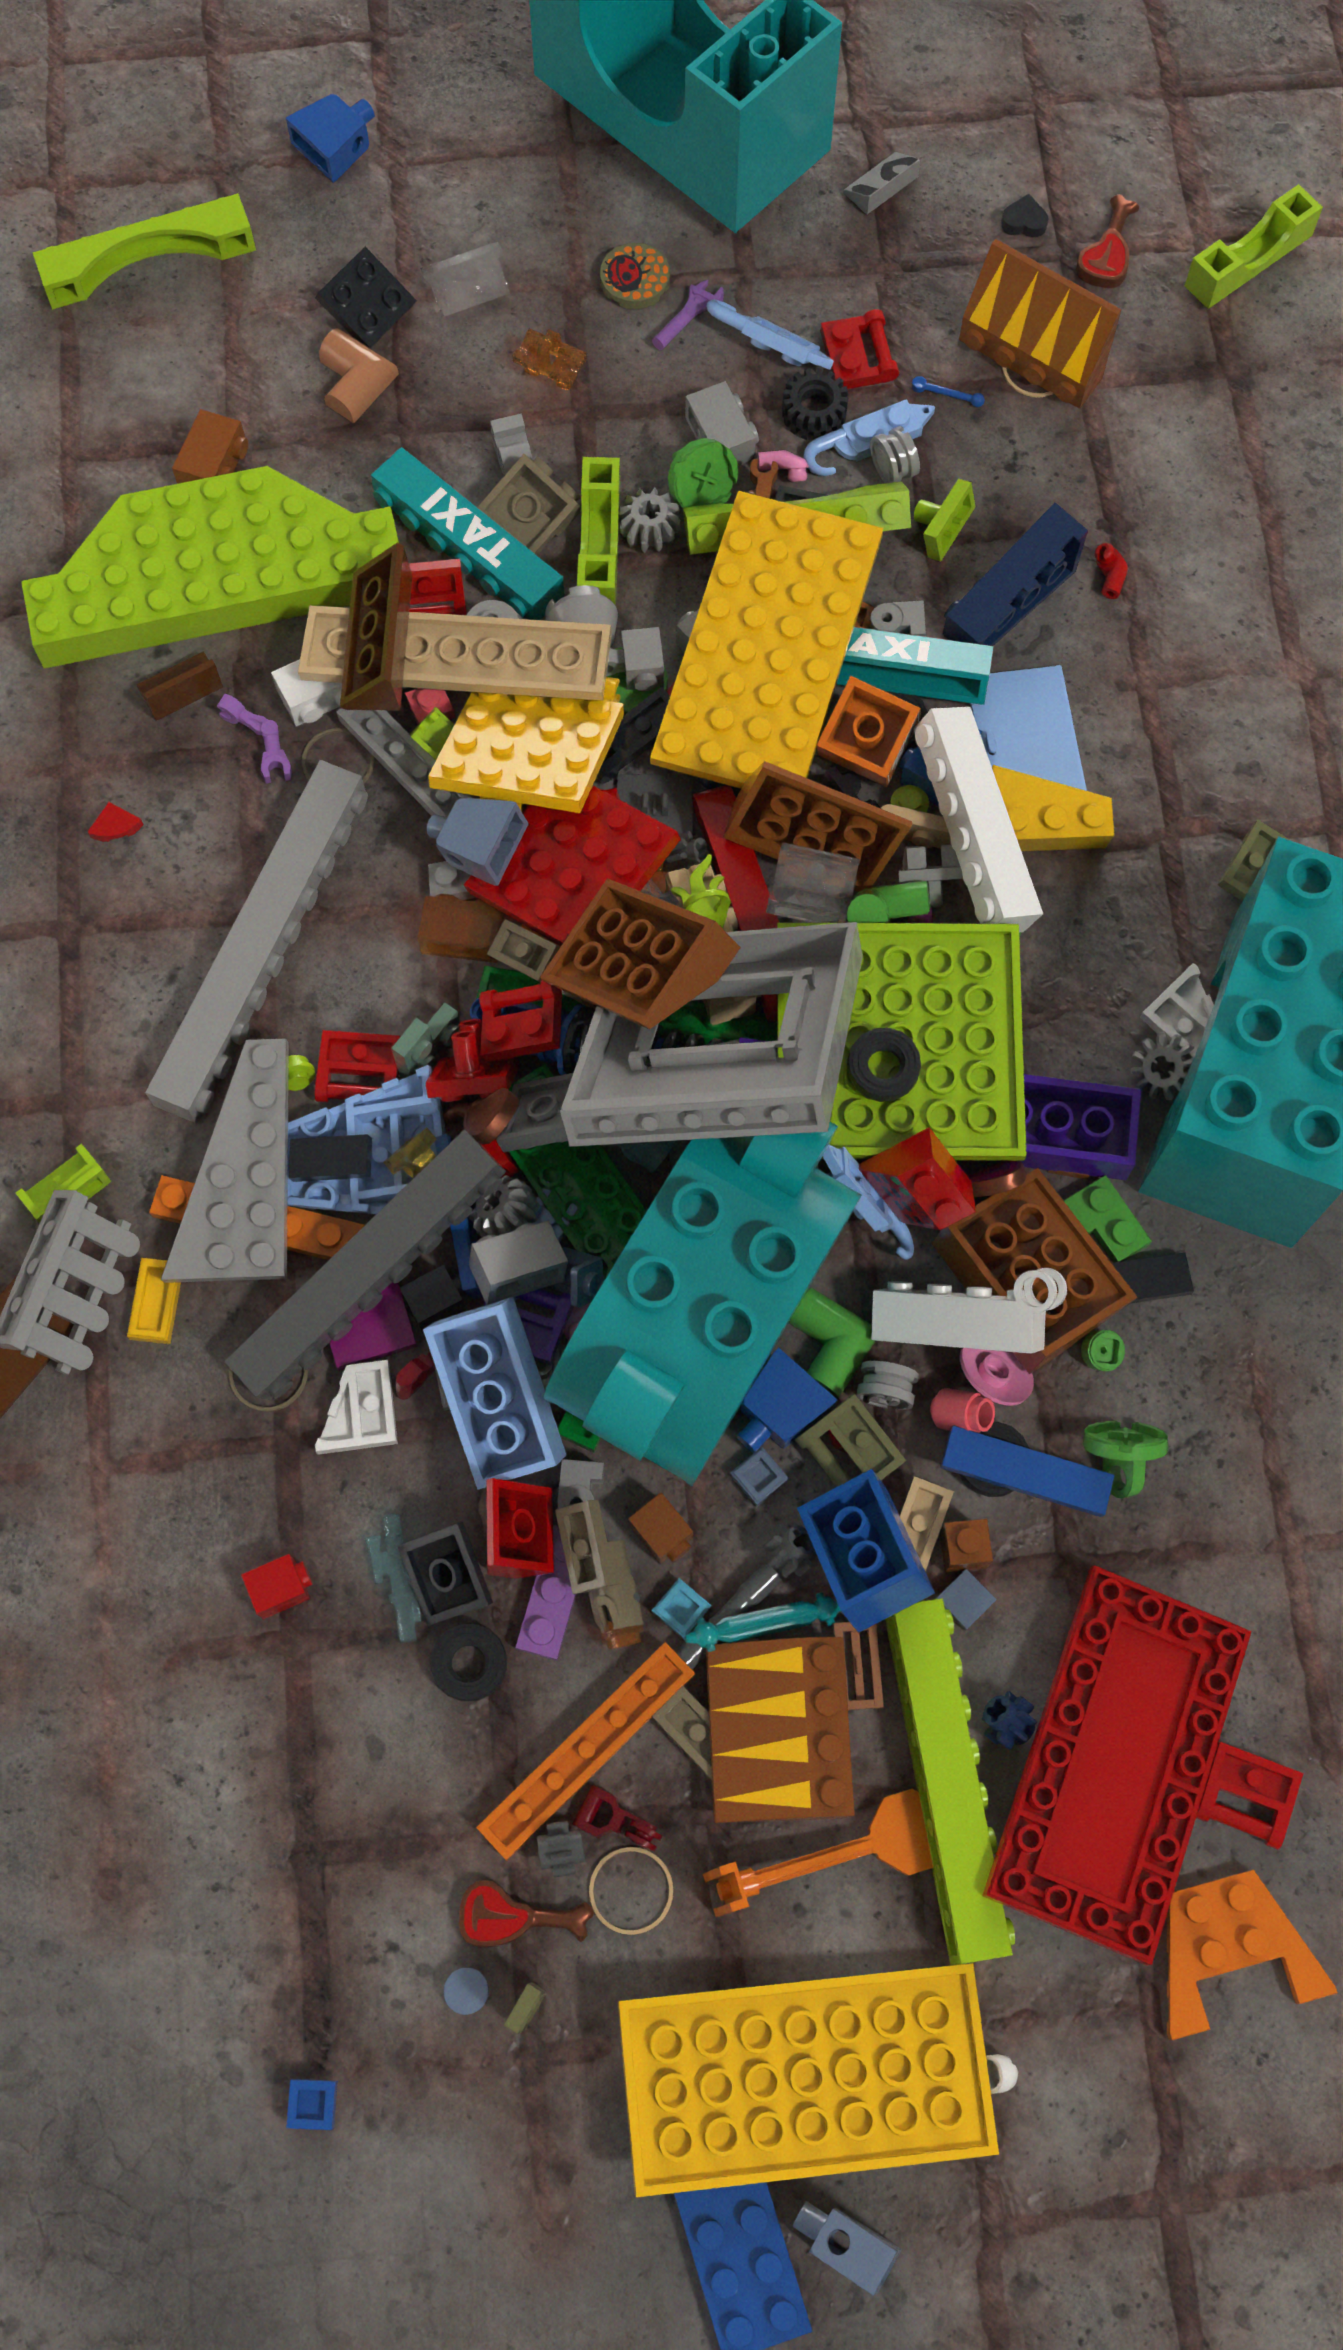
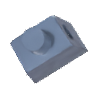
[427,798,529,886]
[793,2201,902,2296]

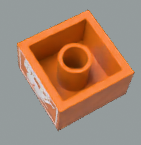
[816,676,921,787]

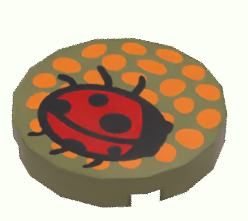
[600,243,670,309]

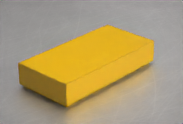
[127,1258,181,1344]

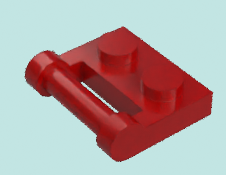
[820,309,899,389]
[409,559,467,615]
[479,980,562,1062]
[315,1030,401,1103]
[1196,1742,1304,1850]

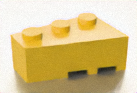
[992,765,1114,851]

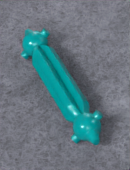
[685,1592,841,1652]

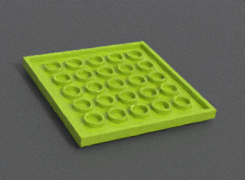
[777,923,1026,1161]

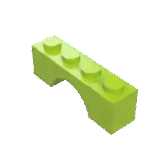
[1184,184,1323,309]
[577,457,621,606]

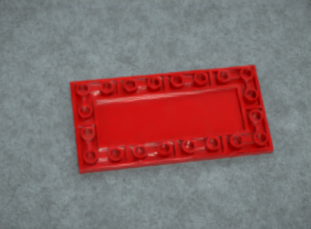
[982,1565,1252,1965]

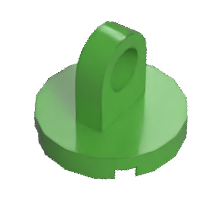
[668,438,738,508]
[1083,1421,1168,1499]

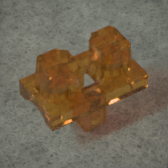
[512,328,587,390]

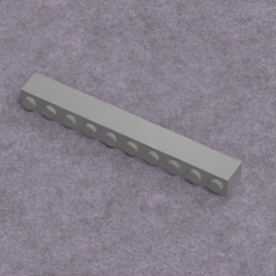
[145,760,368,1123]

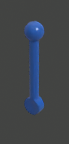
[912,376,985,407]

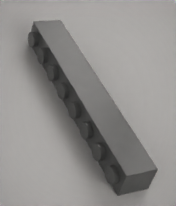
[224,1130,506,1400]

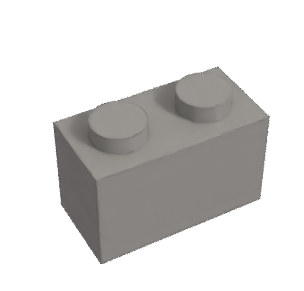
[685,381,759,466]
[469,1220,568,1305]

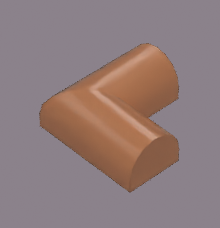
[319,328,399,423]

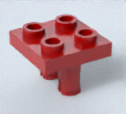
[426,1019,520,1102]

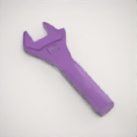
[652,280,724,350]

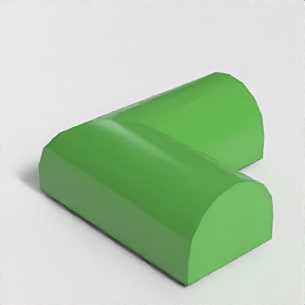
[847,881,931,923]
[790,1287,876,1400]

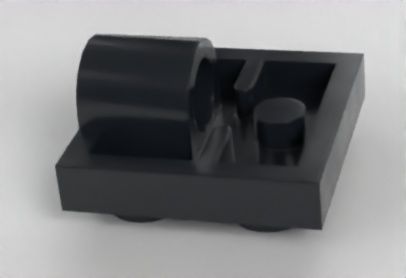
[315,246,417,349]

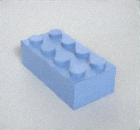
[423,1297,567,1490]

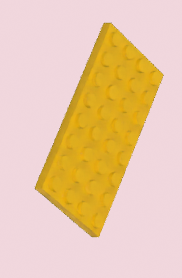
[650,491,884,789]
[617,1963,999,2197]

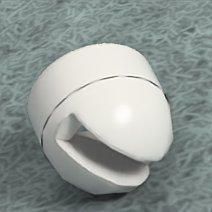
[986,2054,1018,2094]

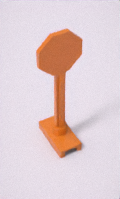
[703,1789,933,1917]

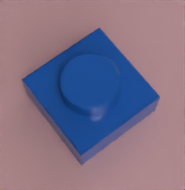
[286,2079,338,2130]

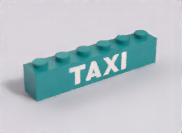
[371,447,565,620]
[837,627,994,705]

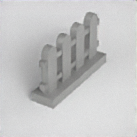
[0,1190,140,1375]

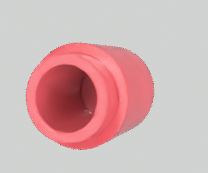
[930,1388,995,1433]

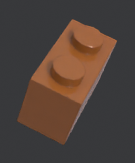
[172,409,248,484]

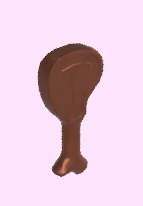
[443,1088,519,1145]

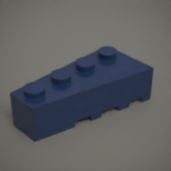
[943,503,1088,646]

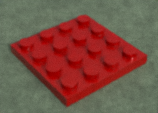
[464,785,681,946]

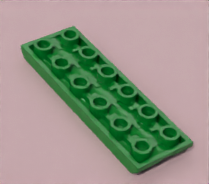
[507,1064,647,1281]

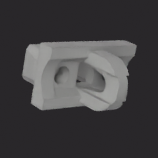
[899,844,963,908]

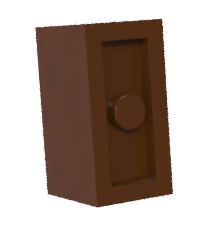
[137,651,223,721]

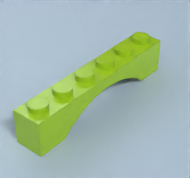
[32,194,256,310]
[683,481,911,554]

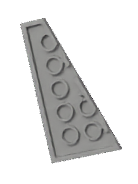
[161,1039,289,1283]

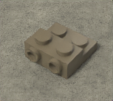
[477,454,581,555]

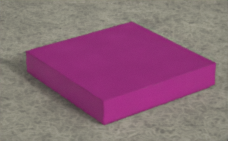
[330,1282,418,1371]

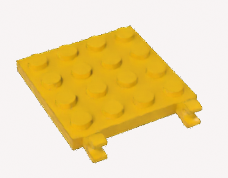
[428,677,624,813]

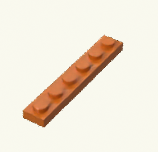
[149,1175,365,1260]
[476,1642,695,1861]

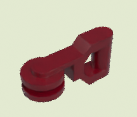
[395,1346,436,1400]
[572,1785,662,1852]

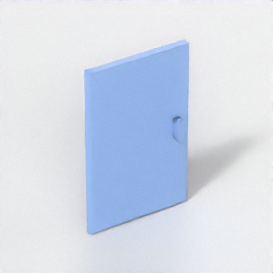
[970,665,1087,791]

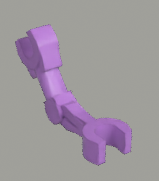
[217,694,292,783]

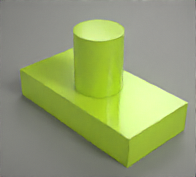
[914,478,976,562]

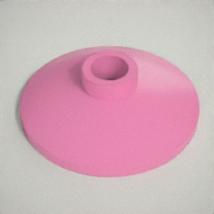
[960,1348,1034,1406]

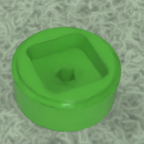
[1081,1330,1125,1371]

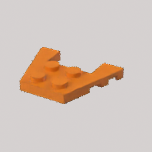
[1167,1870,1338,2040]

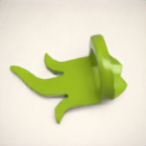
[669,854,731,928]

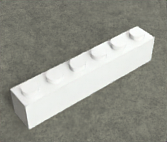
[913,707,1043,933]

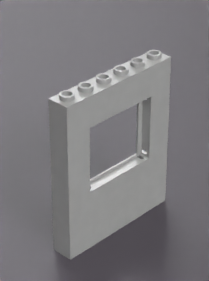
[560,922,863,1147]

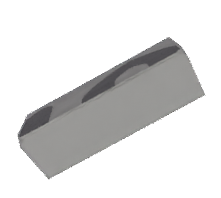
[844,152,920,215]

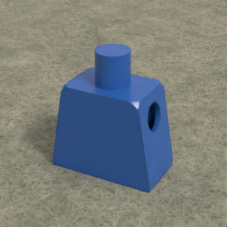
[286,94,375,183]
[737,1347,838,1453]

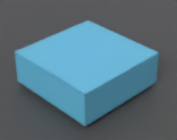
[652,1578,712,1640]

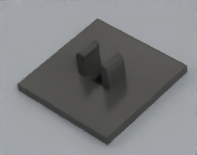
[617,774,693,836]

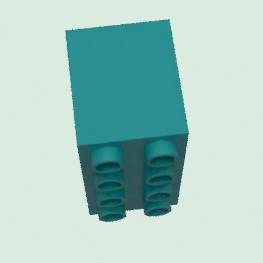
[529,0,842,233]
[1138,836,1343,1248]

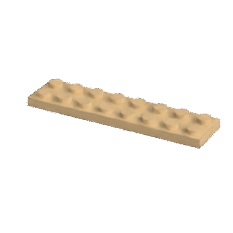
[298,606,612,700]

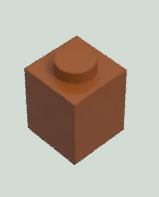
[628,1492,693,1565]
[940,1519,993,1573]

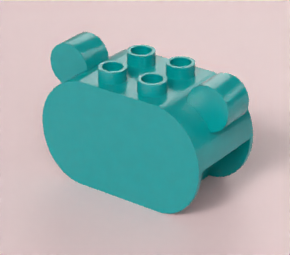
[543,1122,862,1487]

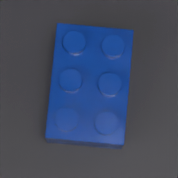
[797,1469,935,1633]

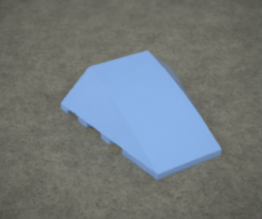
[287,1065,446,1214]

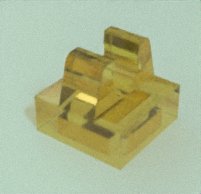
[383,1127,437,1178]

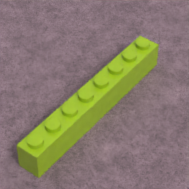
[885,1598,1015,1965]

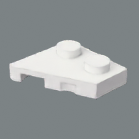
[1140,963,1214,1060]
[315,1360,398,1455]

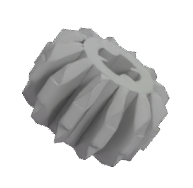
[619,487,681,553]
[1131,1032,1195,1100]
[469,1175,540,1237]

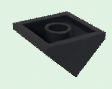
[398,1521,493,1626]

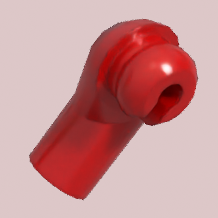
[1094,543,1128,599]

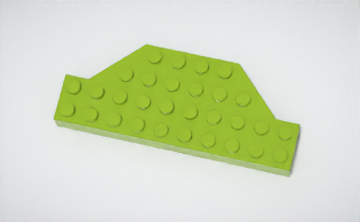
[21,466,399,669]

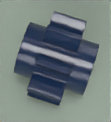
[982,1691,1037,1750]

